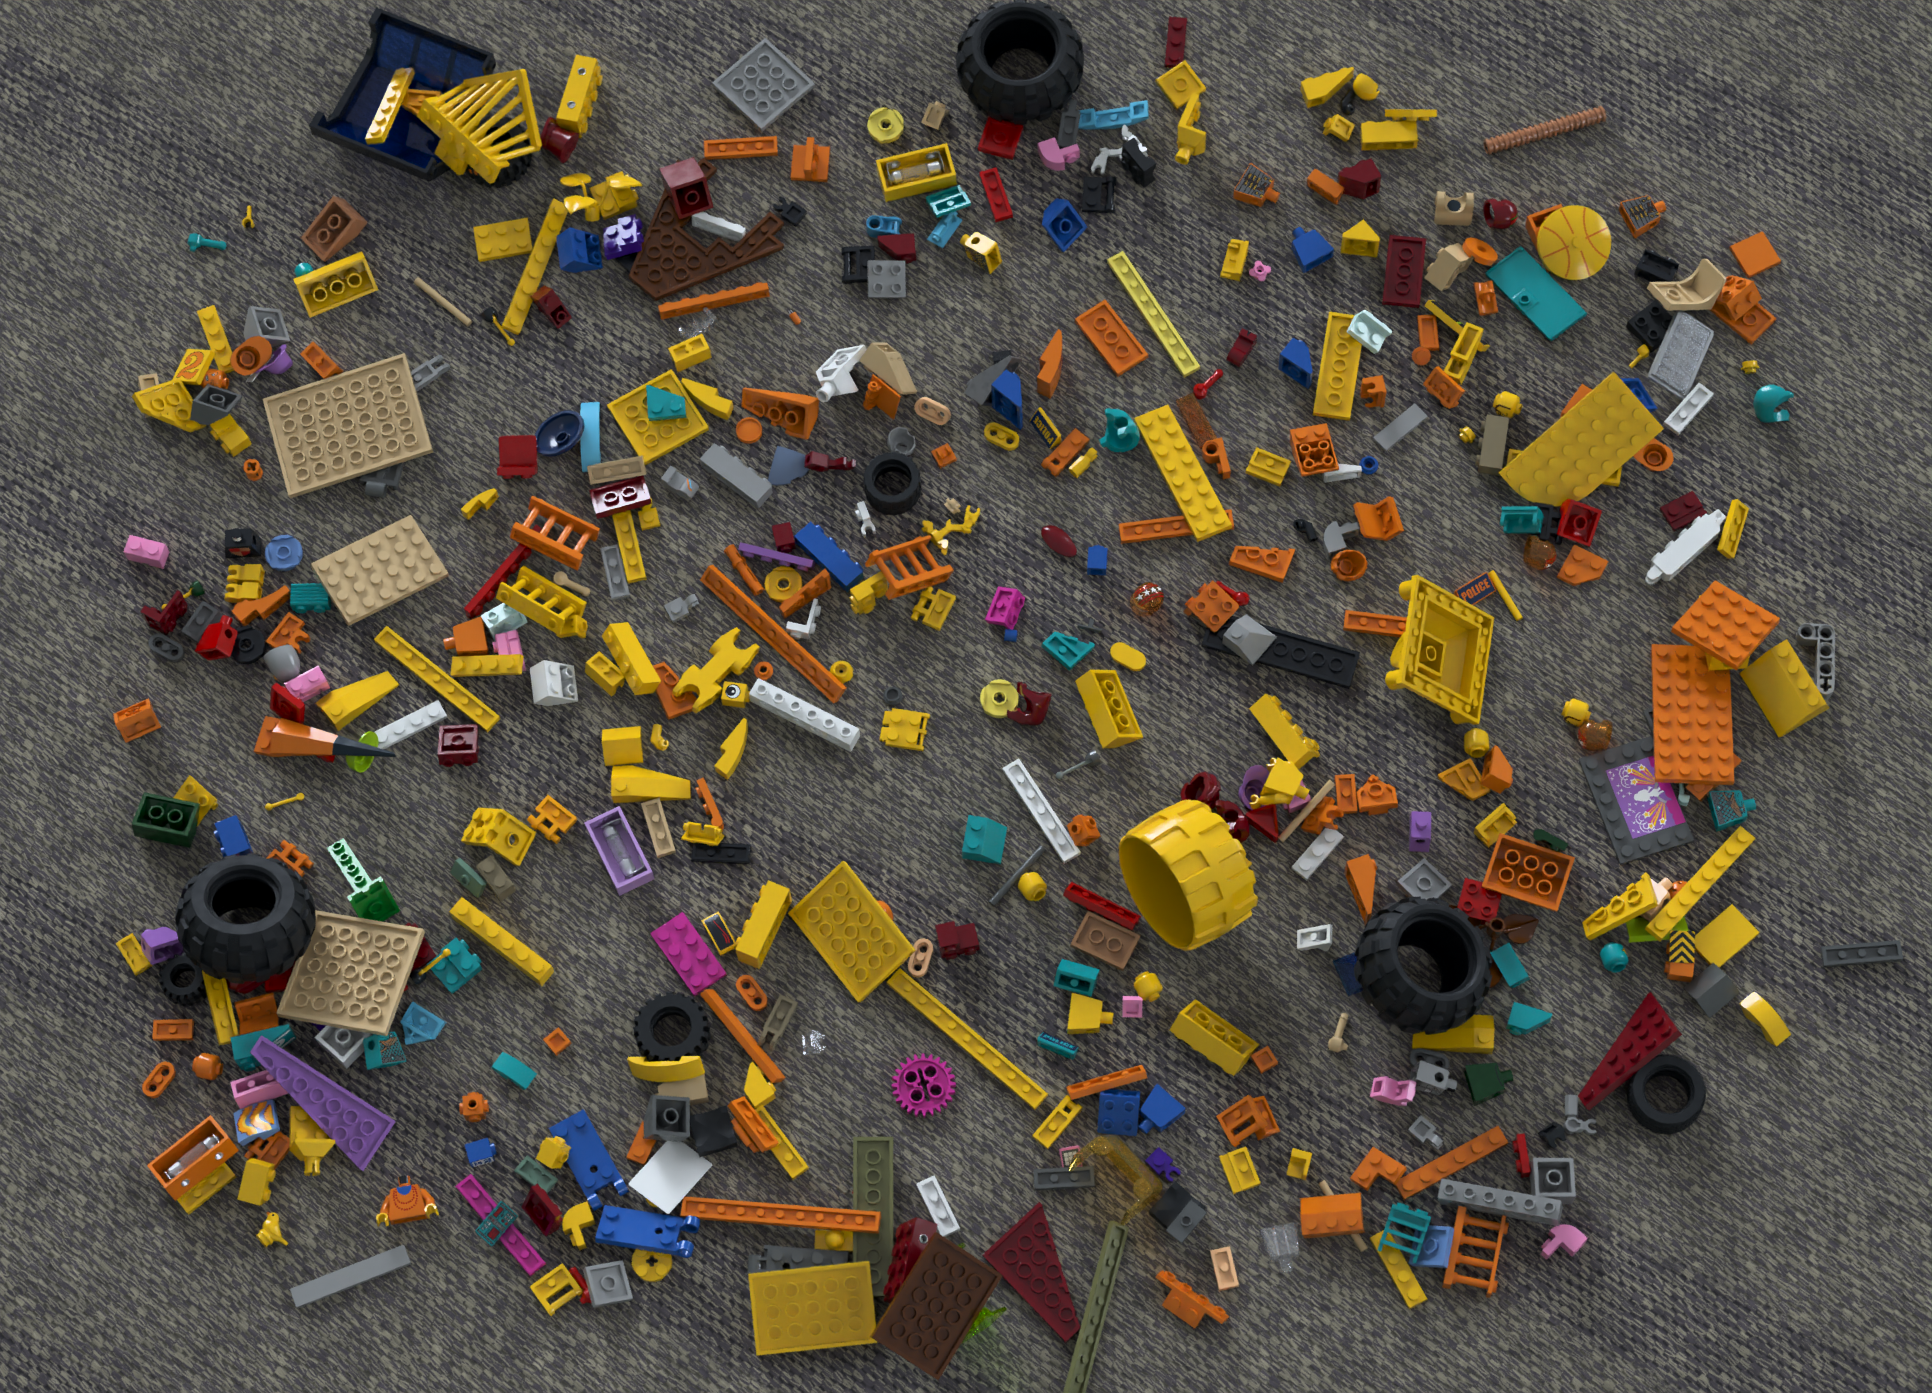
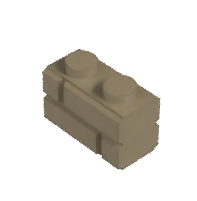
[476,855,516,902]

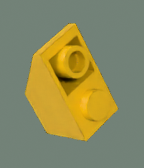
[744,1062,776,1109]

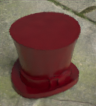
[540,117,579,163]

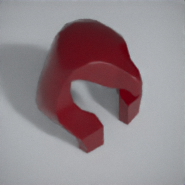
[1007,681,1052,726]
[1215,800,1249,843]

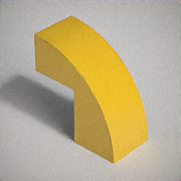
[1739,992,1791,1047]

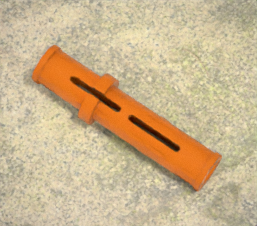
[724,544,765,596]

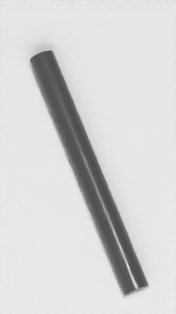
[988,845,1046,907]

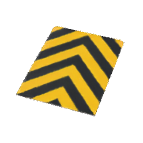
[1669,930,1695,963]

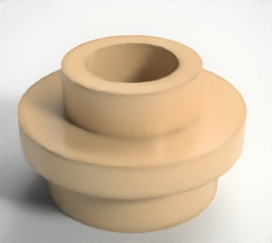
[944,498,961,515]

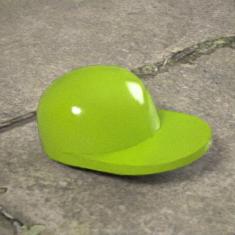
[346,731,379,773]

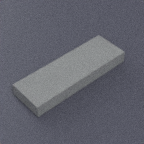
[1373,403,1428,453]
[600,544,630,601]

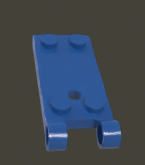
[549,1109,629,1211]
[595,1205,701,1258]

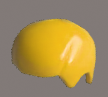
[1353,73,1380,100]

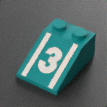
[230,1024,296,1072]

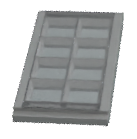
[1647,310,1714,401]

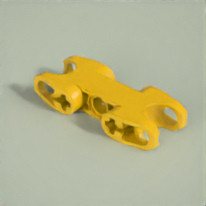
[673,627,760,714]

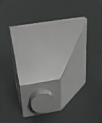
[243,306,290,347]
[1223,614,1277,666]

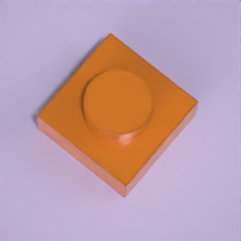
[543,1027,572,1056]
[1251,1046,1278,1074]

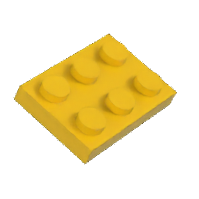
[473,218,533,262]

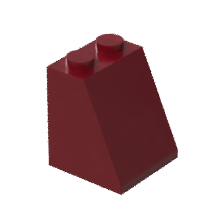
[659,157,714,219]

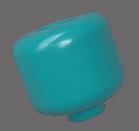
[294,263,314,277]

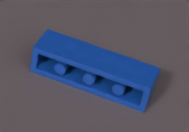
[794,521,864,592]

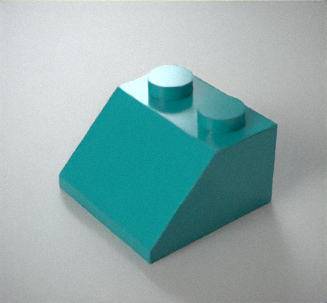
[962,815,1007,864]

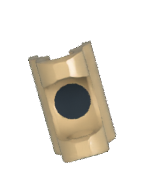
[1434,191,1474,226]

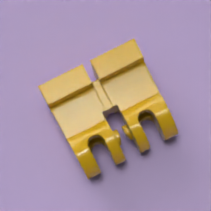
[224,564,265,603]

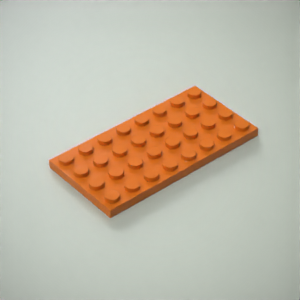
[1651,644,1734,785]

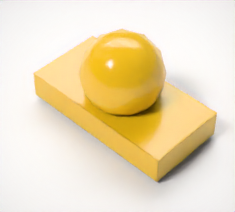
[814,1230,853,1252]

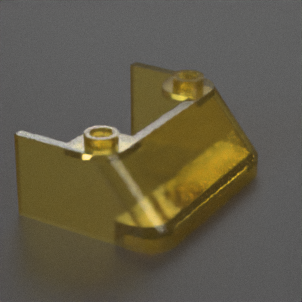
[1068,1134,1163,1226]

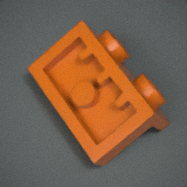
[1423,366,1465,409]

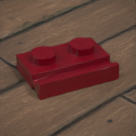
[1660,491,1707,532]

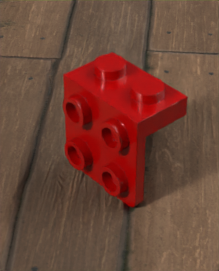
[497,435,538,479]

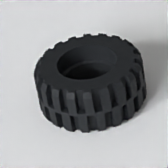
[466,116,532,188]
[633,991,711,1061]

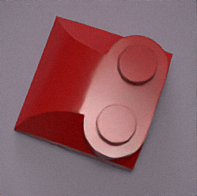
[1557,498,1602,547]

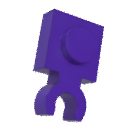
[1145,1147,1181,1183]

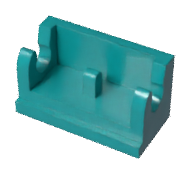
[1500,506,1544,534]
[1491,942,1530,988]

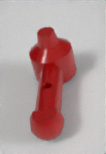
[1193,369,1223,400]
[1215,581,1249,606]
[569,1267,592,1304]

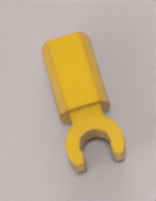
[1069,447,1098,478]

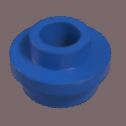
[1359,456,1378,475]

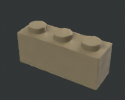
[1475,414,1509,476]

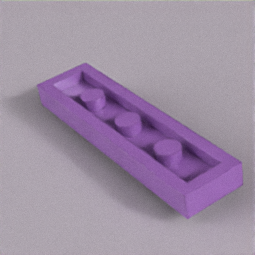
[738,542,815,572]

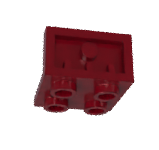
[140,590,188,635]

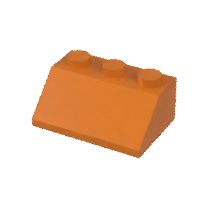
[1300,1193,1365,1238]

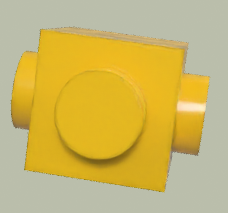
[536,1136,571,1169]

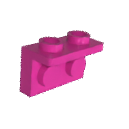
[985,586,1025,630]

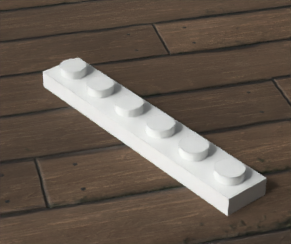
[1003,759,1081,864]

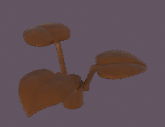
[1449,905,1539,988]

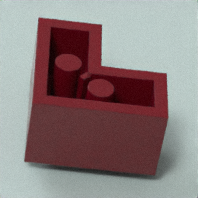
[935,921,980,960]

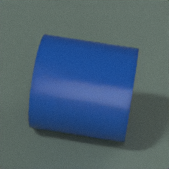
[1004,629,1018,642]

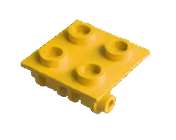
[173,775,218,826]

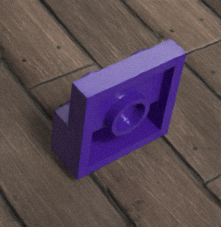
[603,214,644,260]

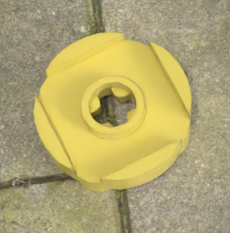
[867,107,904,144]
[980,679,1019,718]

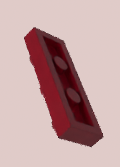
[1164,16,1187,68]

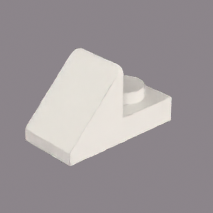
[1297,924,1332,951]

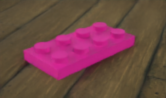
[650,912,727,996]

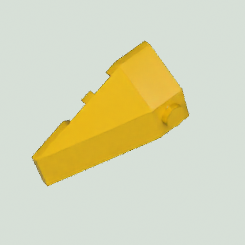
[1412,1014,1494,1054]

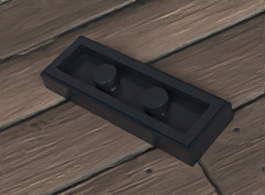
[691,842,751,864]

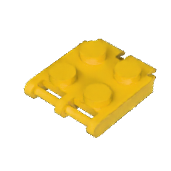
[879,708,930,751]

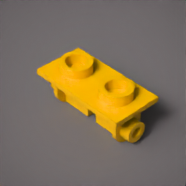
[681,822,724,846]

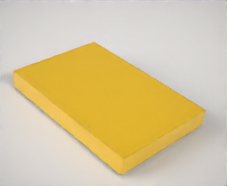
[1695,904,1760,968]

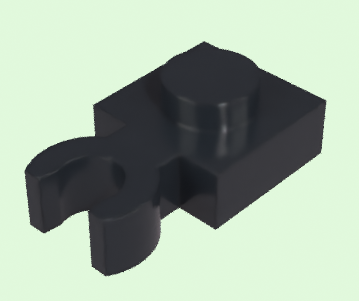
[773,197,807,227]

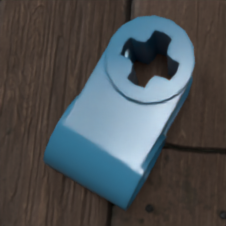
[866,215,902,238]

